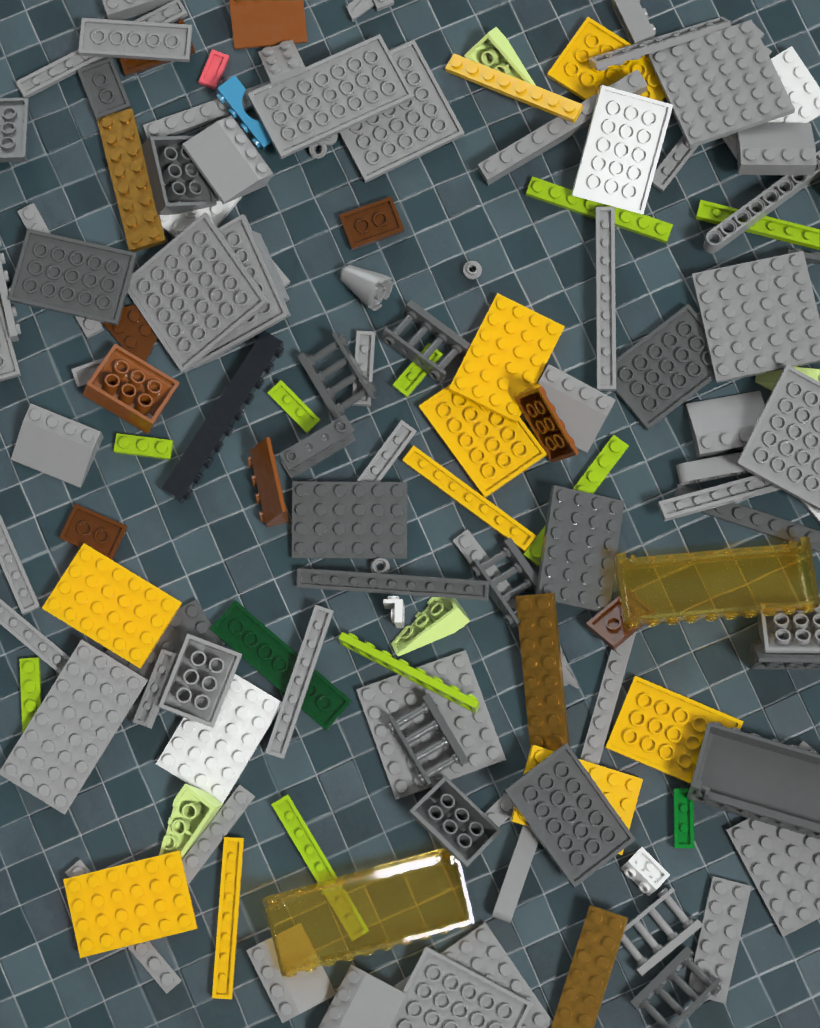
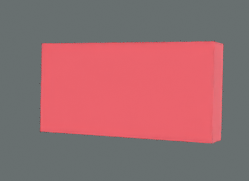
[198,50,229,90]

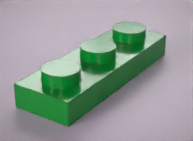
[673,789,694,849]

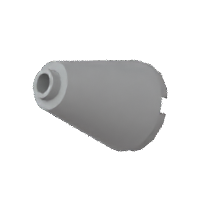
[340,265,393,311]

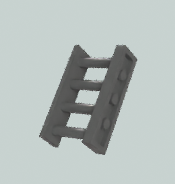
[381,300,471,383]
[297,332,378,420]
[279,415,356,480]
[469,537,538,629]
[387,693,469,786]
[630,946,723,1028]

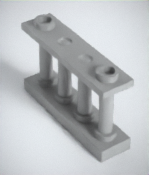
[621,887,703,976]

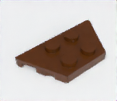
[102,305,158,362]

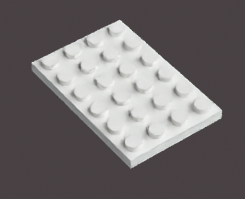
[722,46,820,159]
[571,85,673,214]
[156,674,282,804]

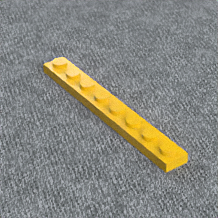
[445,54,583,123]
[402,445,536,552]
[212,837,244,999]

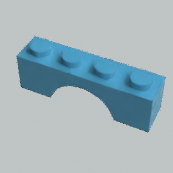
[216,75,272,151]

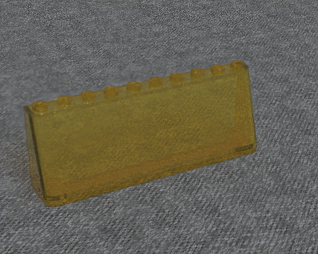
[614,537,820,628]
[262,848,475,977]

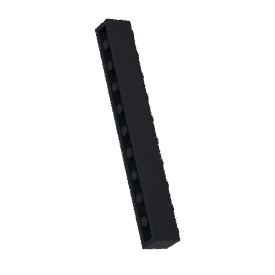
[162,331,285,504]

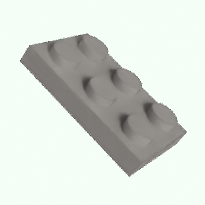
[258,40,306,84]

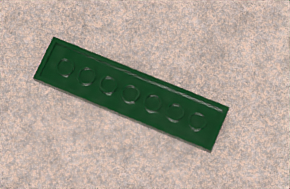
[210,600,352,731]

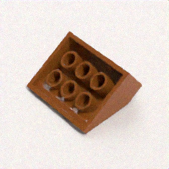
[229,0,308,50]
[83,344,180,434]
[514,383,579,463]
[247,437,289,527]

